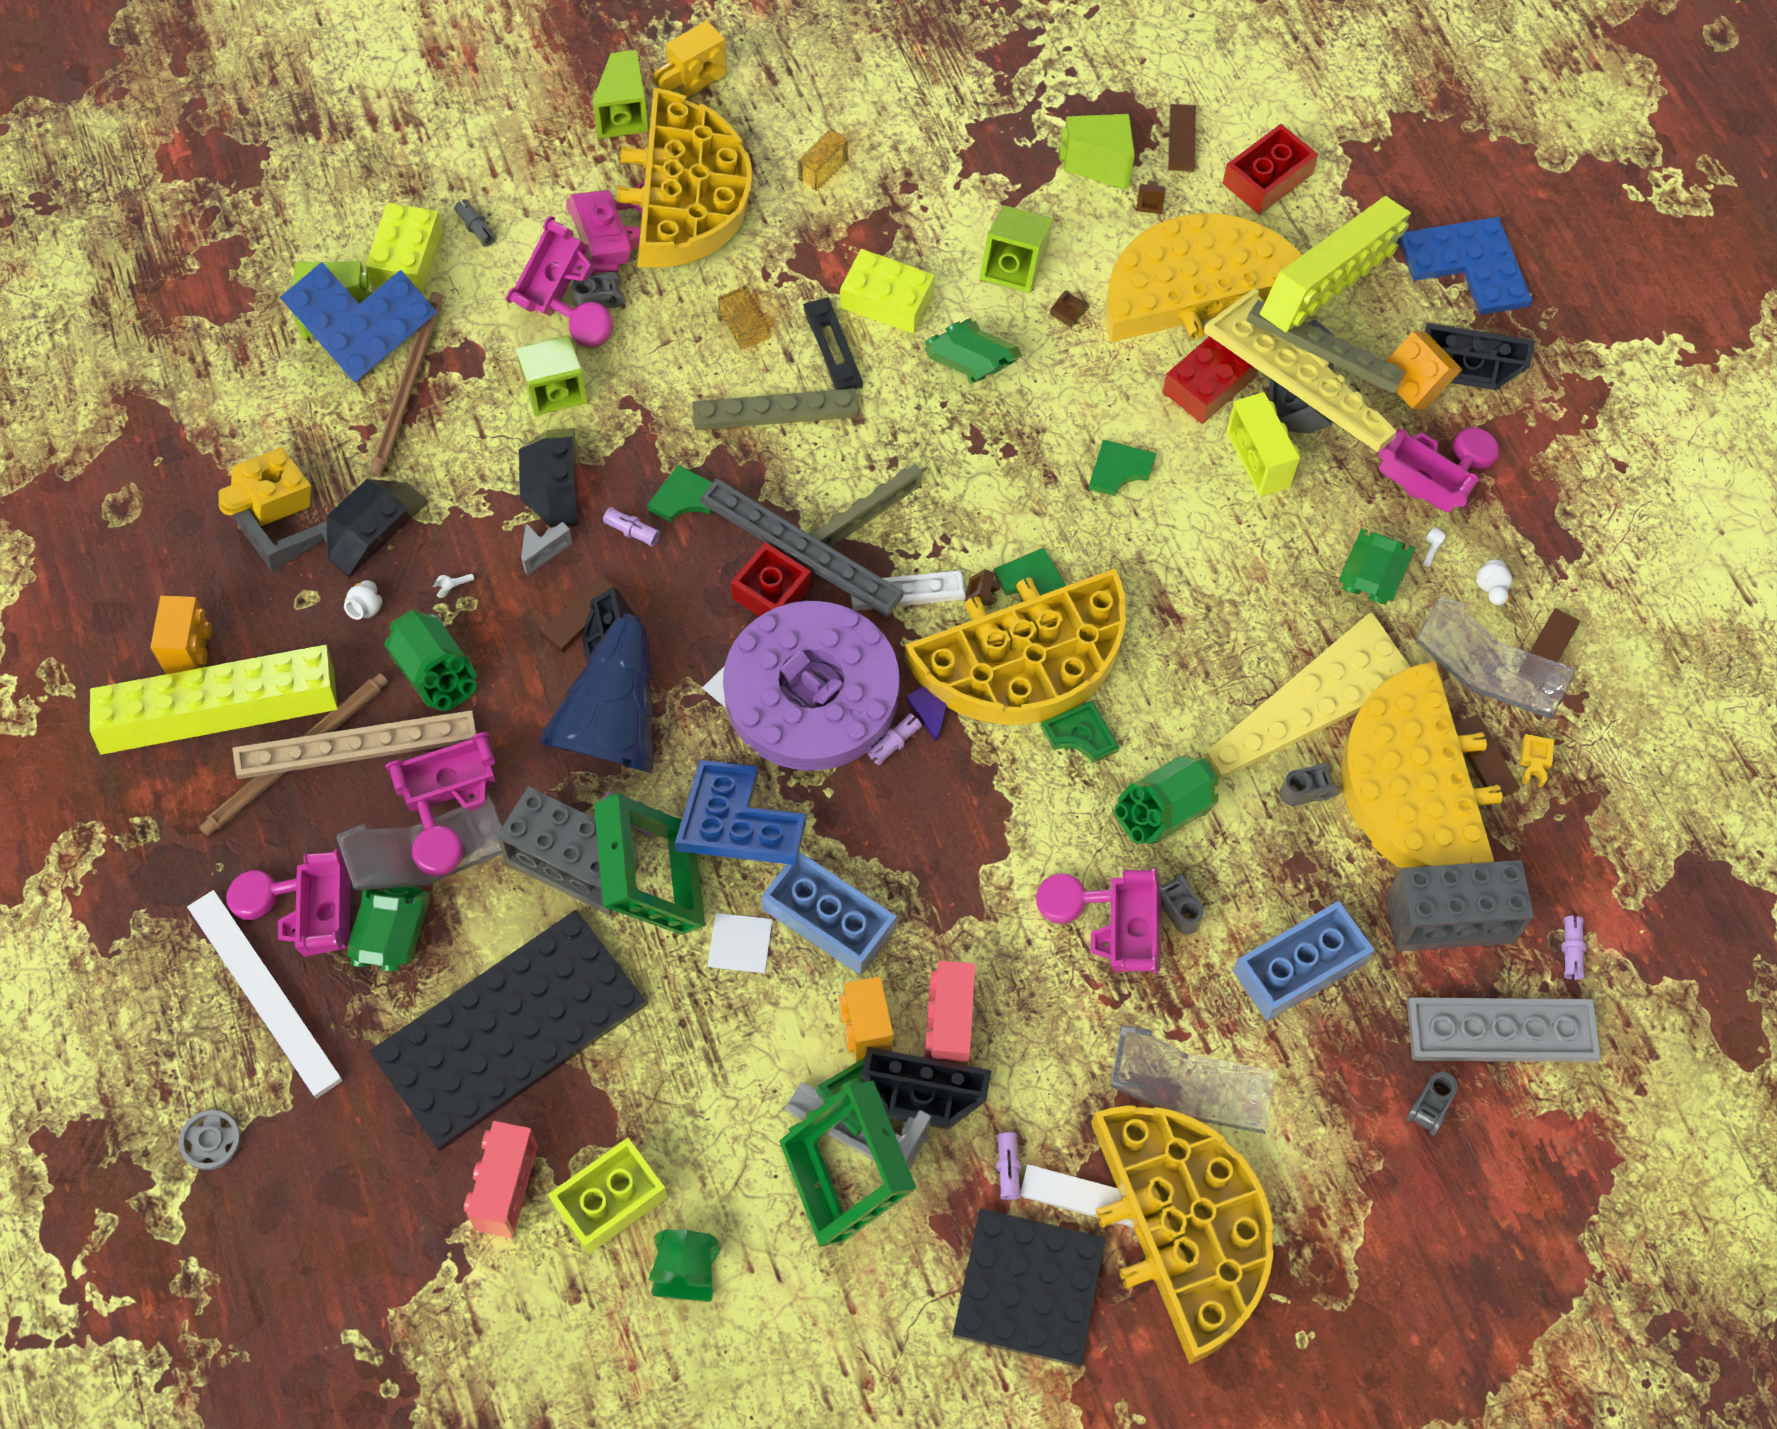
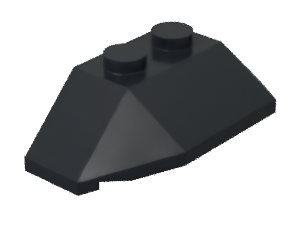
[1424,323,1535,390]
[519,428,579,527]
[327,479,428,577]
[582,587,636,663]
[861,1047,992,1130]

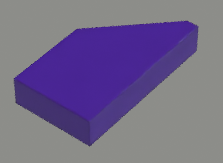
[906,686,947,741]

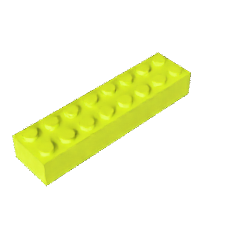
[1260,196,1411,332]
[90,645,338,755]

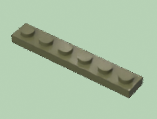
[1246,300,1406,394]
[692,388,858,430]
[794,464,922,566]

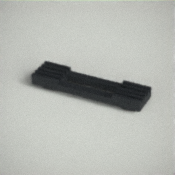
[803,297,863,390]

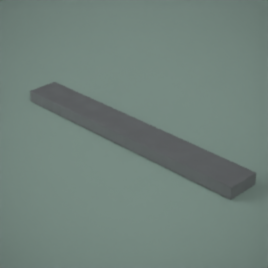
[700,478,904,617]

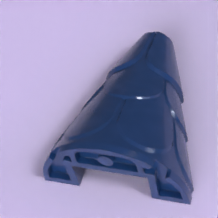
[539,614,655,773]

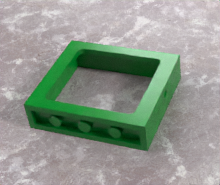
[594,793,705,935]
[779,1079,917,1247]

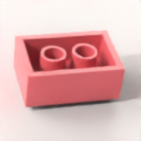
[924,961,975,1066]
[464,1121,538,1239]

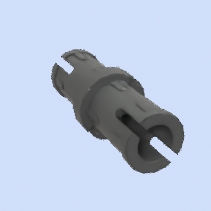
[454,199,497,247]

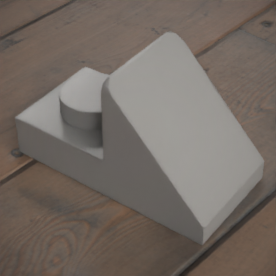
[521,522,572,575]

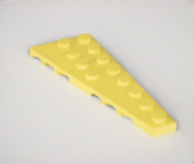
[1204,288,1397,452]
[1206,612,1411,780]

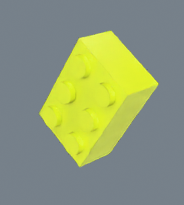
[365,203,443,294]
[840,249,935,334]
[1226,392,1300,497]
[548,1138,668,1255]

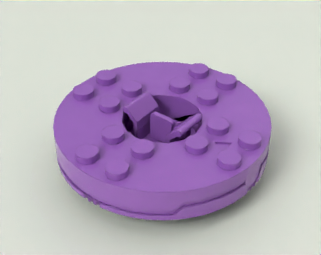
[723,601,899,770]

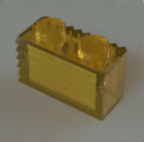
[797,129,848,191]
[718,285,773,350]

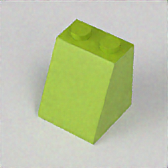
[593,50,649,139]
[1058,114,1135,189]
[979,205,1054,293]
[293,261,373,339]
[516,336,588,416]

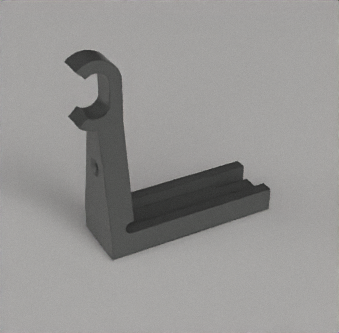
[232,509,327,572]

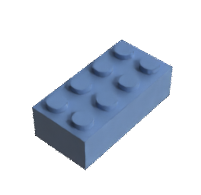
[761,851,897,976]
[1233,901,1375,1022]

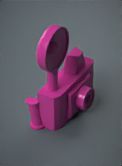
[566,181,645,275]
[506,216,614,348]
[1379,427,1500,512]
[385,732,496,877]
[226,848,350,957]
[1036,867,1161,974]

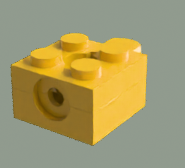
[652,20,727,97]
[218,447,311,527]

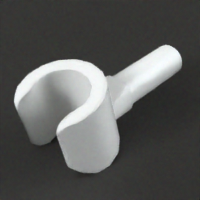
[1423,527,1445,567]
[432,574,474,598]

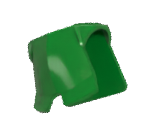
[648,1229,722,1302]

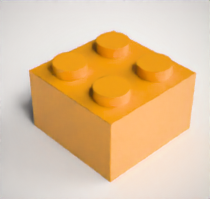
[1386,331,1462,409]
[150,596,212,674]
[839,976,893,1062]

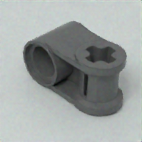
[572,272,625,308]
[1279,763,1341,806]
[1161,873,1204,934]
[1405,1072,1458,1136]

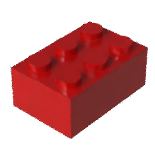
[1222,124,1318,215]
[1162,336,1258,424]

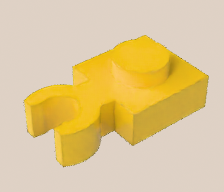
[1520,734,1554,788]

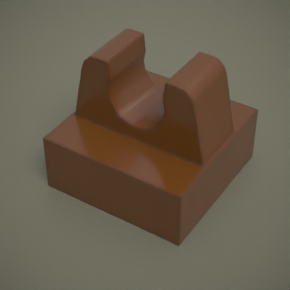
[1136,180,1166,214]
[1050,290,1087,328]
[965,569,1000,606]

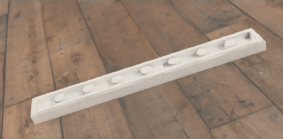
[187,890,343,1099]

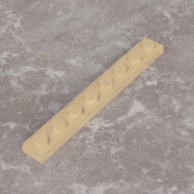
[232,710,476,779]

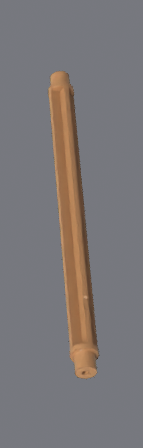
[370,292,443,478]
[198,673,388,837]

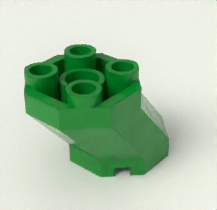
[925,318,1022,384]
[1338,528,1416,605]
[384,610,477,711]
[1114,755,1218,844]
[347,884,430,971]

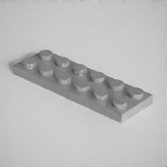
[1407,998,1601,1062]

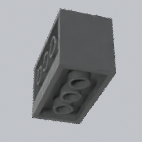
[497,786,640,915]
[1386,860,1534,952]

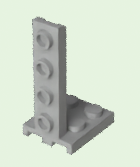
[785,1082,931,1170]

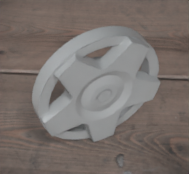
[179,1110,241,1170]

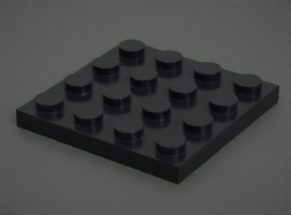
[952,1208,1106,1368]

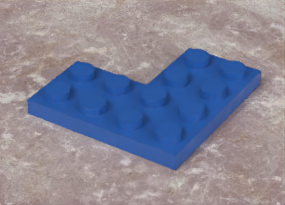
[1398,217,1532,315]
[279,262,437,383]
[675,760,806,865]

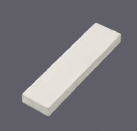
[851,570,965,611]
[1020,1164,1133,1227]

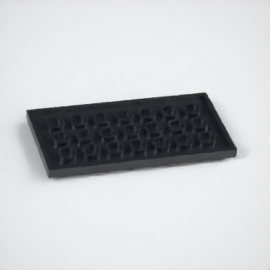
[369,910,647,1152]

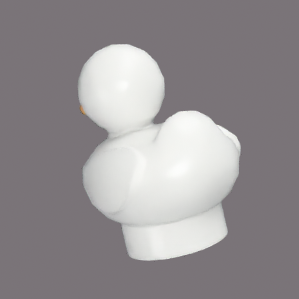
[1476,560,1512,606]
[344,580,382,620]

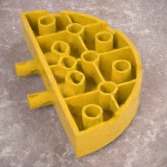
[616,88,752,268]
[1105,213,1302,343]
[904,568,1126,725]
[1341,662,1502,869]
[1091,1106,1273,1364]

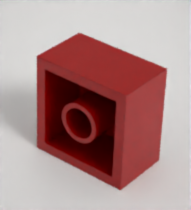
[731,542,811,617]

